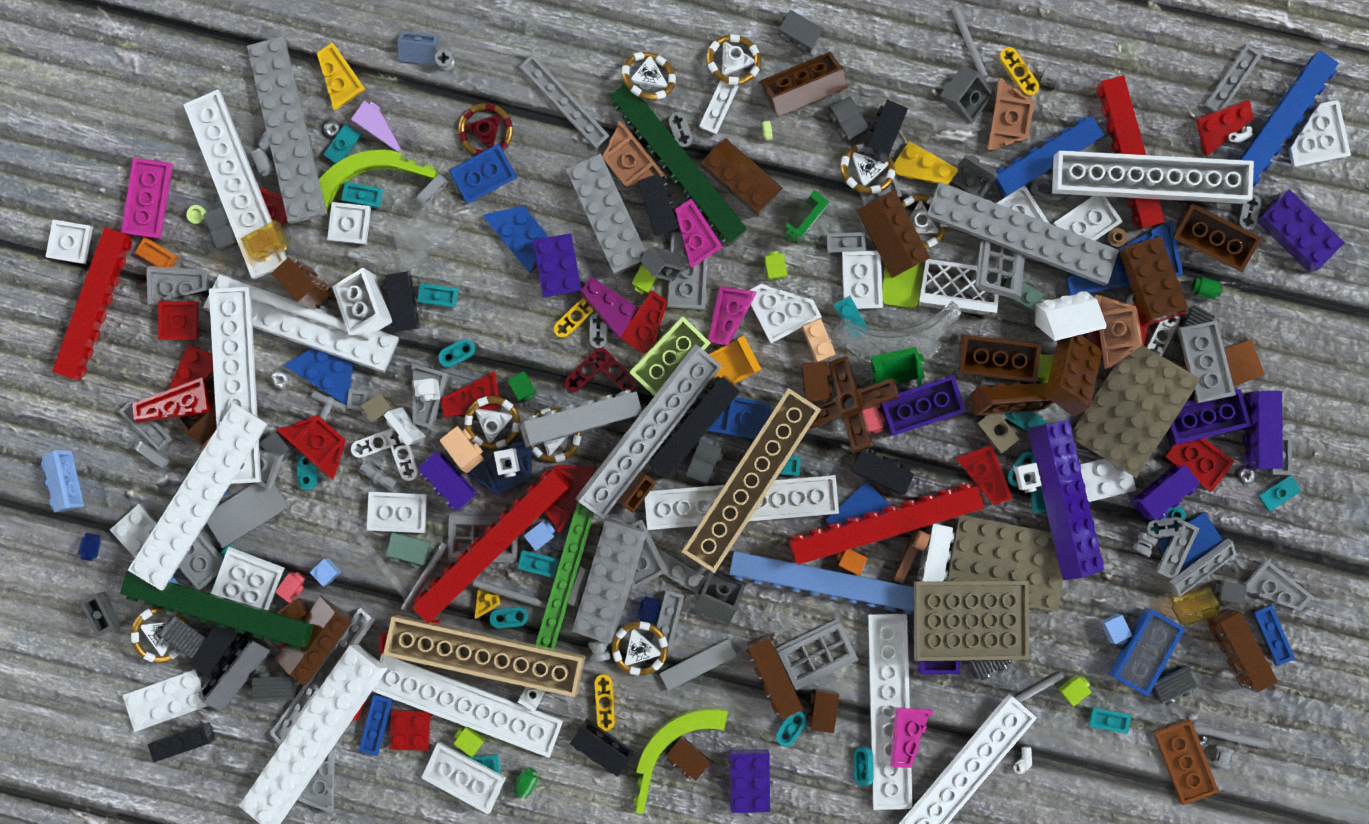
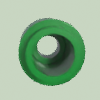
[1191,277,1222,300]
[513,767,539,798]

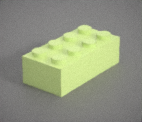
[629,316,710,396]

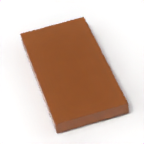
[1179,339,1265,400]
[1153,718,1219,806]

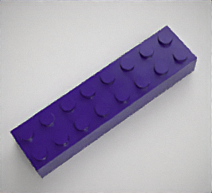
[1027,419,1104,580]

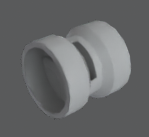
[1132,532,1158,558]
[588,640,610,662]

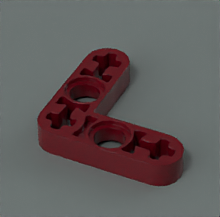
[565,348,636,392]

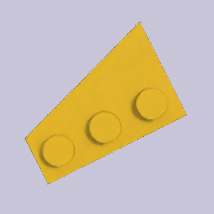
[317,42,366,111]
[894,141,958,185]

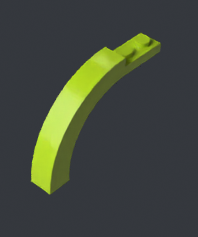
[319,150,439,213]
[633,707,728,814]

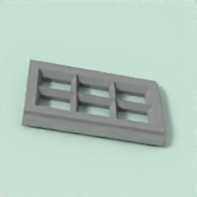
[975,239,1025,299]
[448,515,518,563]
[776,618,858,690]

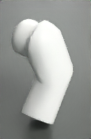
[1229,127,1253,143]
[1013,747,1032,774]

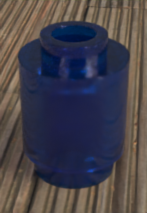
[77,532,102,561]
[637,596,660,624]

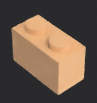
[801,319,836,362]
[439,426,484,474]

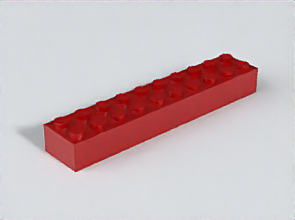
[412,468,571,624]
[787,483,984,565]

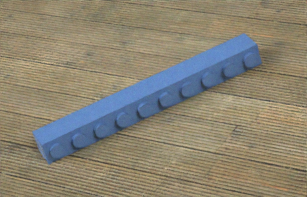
[729,551,914,615]

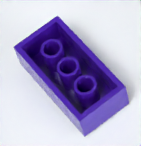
[1257,189,1345,273]
[880,375,966,437]
[1166,389,1252,447]
[1243,391,1283,469]

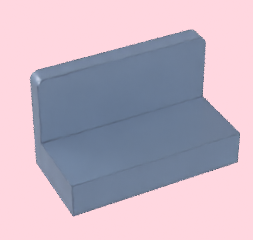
[397,31,439,65]

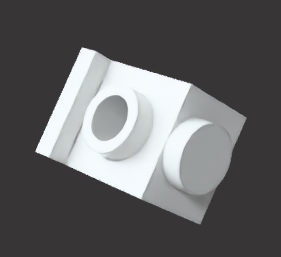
[414,378,440,402]
[494,448,520,478]
[1013,463,1042,493]
[518,687,546,712]

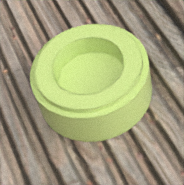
[762,121,773,141]
[186,205,207,225]

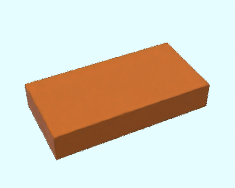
[134,237,179,267]

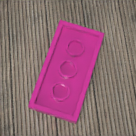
[121,158,173,239]

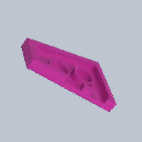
[675,199,723,268]
[708,286,757,346]
[890,707,933,768]

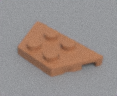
[987,78,1034,152]
[602,120,667,188]
[1095,295,1143,369]

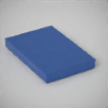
[449,143,518,205]
[825,481,890,524]
[1156,512,1223,574]

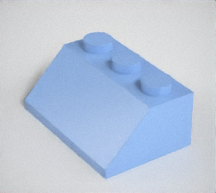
[41,450,84,513]

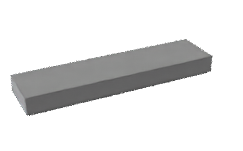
[1203,44,1262,113]
[1169,538,1237,598]
[660,639,737,691]

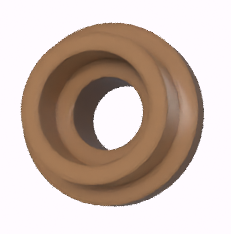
[1107,228,1127,247]

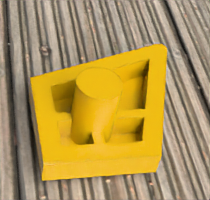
[475,585,501,619]

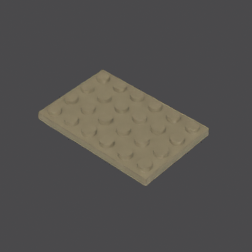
[1072,345,1201,478]
[946,515,1064,612]
[914,581,1029,661]

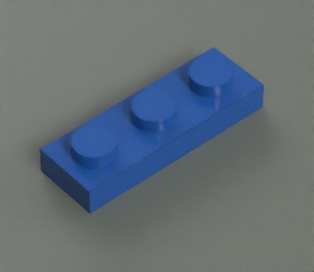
[1252,605,1295,666]
[359,694,393,756]

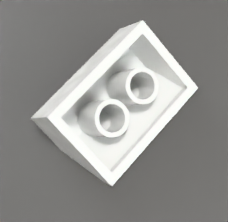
[332,268,392,335]
[1035,292,1106,341]
[917,524,955,581]

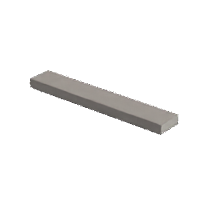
[519,54,610,150]

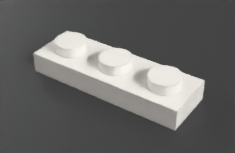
[699,81,740,135]

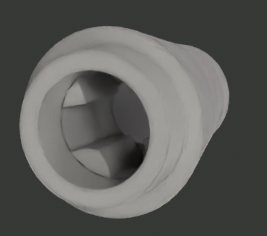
[251,147,276,178]

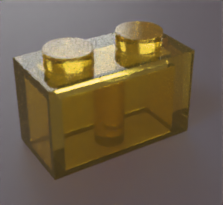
[240,220,291,262]
[1172,587,1220,627]

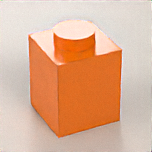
[836,549,868,576]

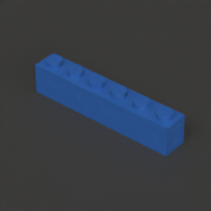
[993,116,1104,198]

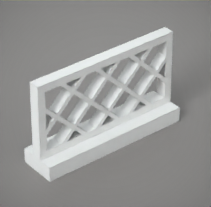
[919,259,1003,317]

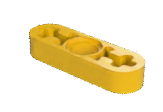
[999,47,1039,97]
[554,298,594,338]
[595,673,615,731]

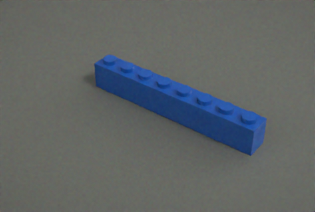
[1238,50,1339,187]

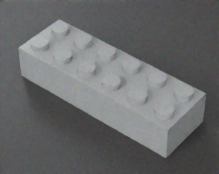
[566,153,646,276]
[520,390,642,448]
[572,519,647,644]

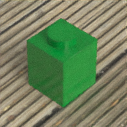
[507,371,537,402]

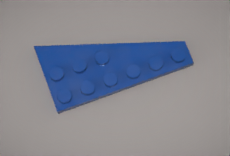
[1066,219,1183,296]

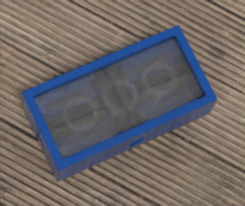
[1108,607,1186,696]

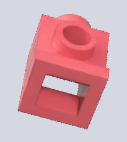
[863,405,885,434]
[275,572,306,603]

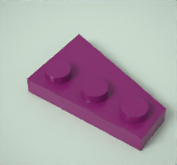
[580,276,638,339]

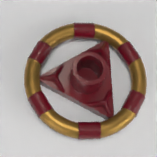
[458,103,513,156]

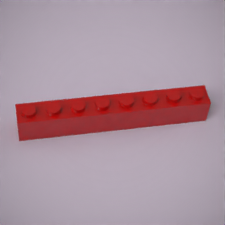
[1096,75,1165,231]
[52,227,133,380]

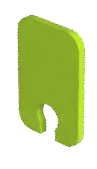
[882,262,924,308]

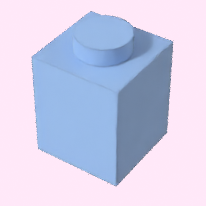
[524,521,555,551]
[310,558,342,586]
[1100,613,1132,645]

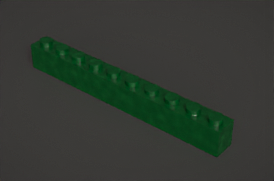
[610,84,747,246]
[120,571,314,650]

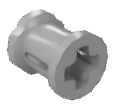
[435,49,455,71]
[1040,66,1064,88]
[1212,745,1234,769]

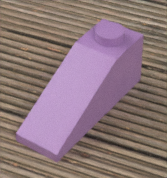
[351,101,403,154]

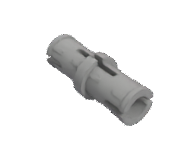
[359,462,398,492]

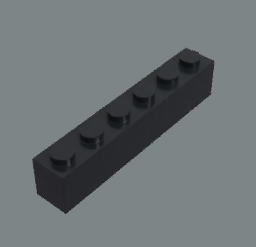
[649,375,742,479]

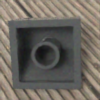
[940,66,994,124]
[694,570,746,624]

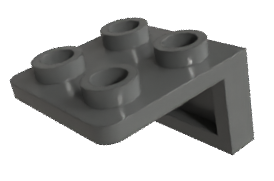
[950,155,998,198]

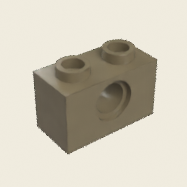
[361,392,397,423]
[974,414,1019,454]

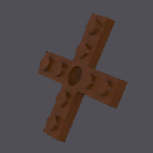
[809,356,899,453]

